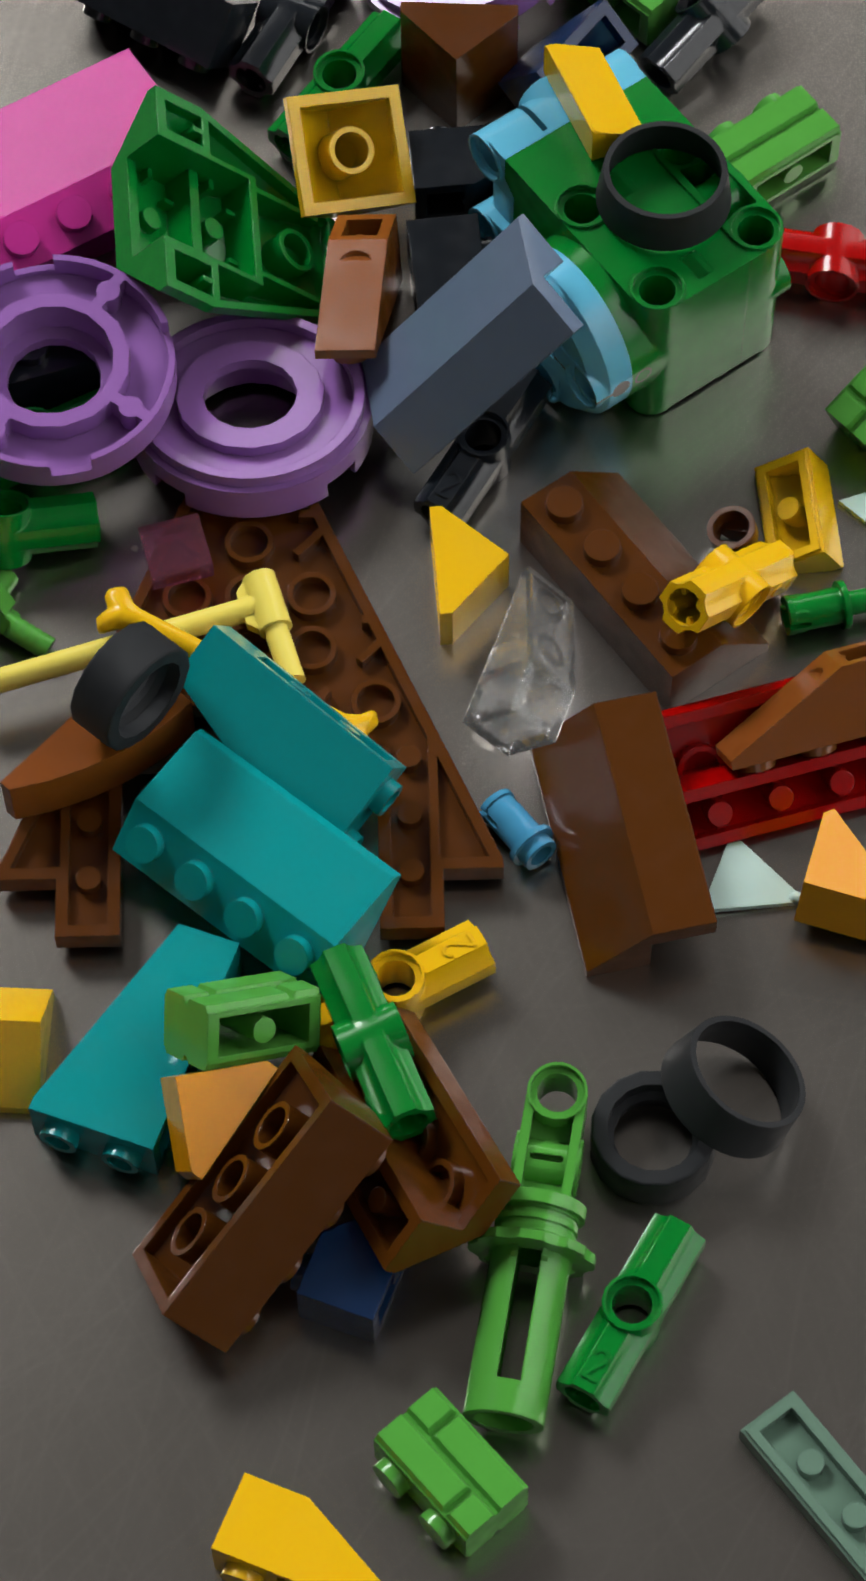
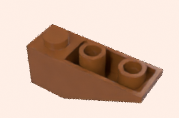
[314,214,403,364]
[715,641,866,773]

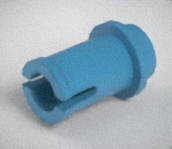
[479,788,557,870]

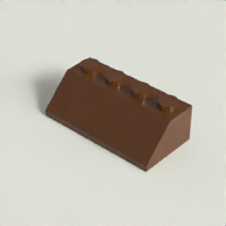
[520,471,769,709]
[132,1045,393,1353]

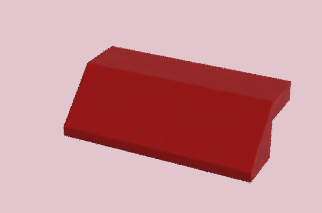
[661,676,866,851]

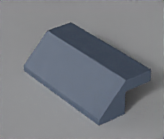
[362,214,584,474]

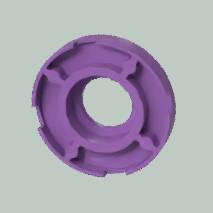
[0,255,177,486]
[136,314,373,518]

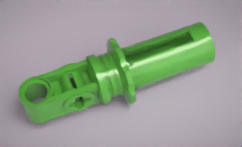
[462,1062,596,1434]

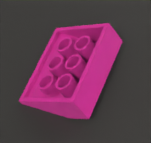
[0,48,157,270]

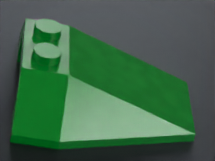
[111,85,335,323]

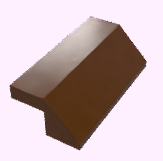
[529,691,717,977]
[311,1007,521,1273]

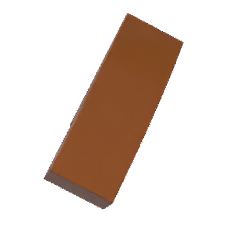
[0,693,196,819]

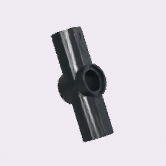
[229,0,336,99]
[638,0,763,94]
[414,369,553,526]

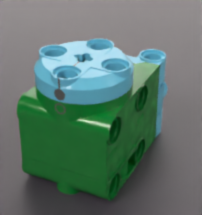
[468,49,791,415]

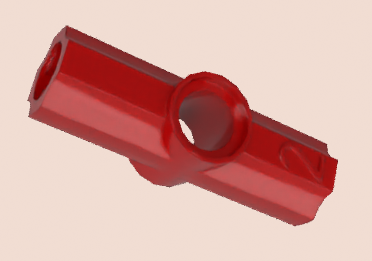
[781,222,866,302]

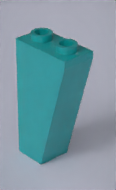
[183,625,407,845]
[28,924,243,1175]

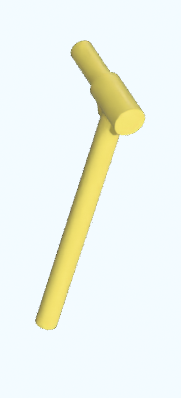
[0,568,306,694]

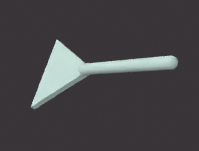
[709,840,801,913]

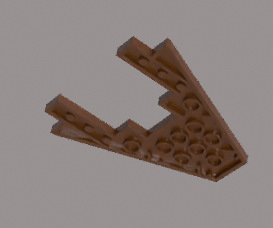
[0,496,504,948]

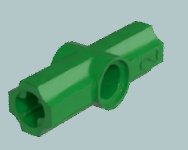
[267,10,401,163]
[0,489,101,570]
[310,943,436,1141]
[556,1213,706,1417]

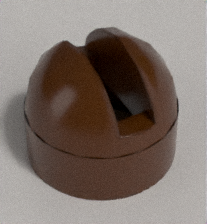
[707,505,759,552]

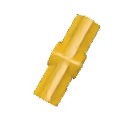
[659,540,798,634]
[320,919,496,1050]

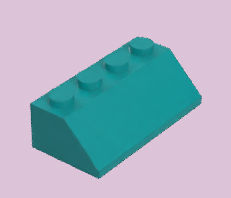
[112,729,401,987]

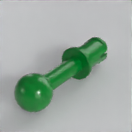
[780,580,866,636]

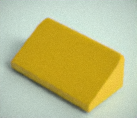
[544,43,641,161]
[754,447,844,574]

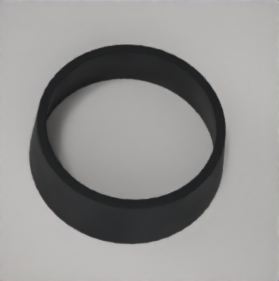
[596,121,731,251]
[661,1016,806,1159]

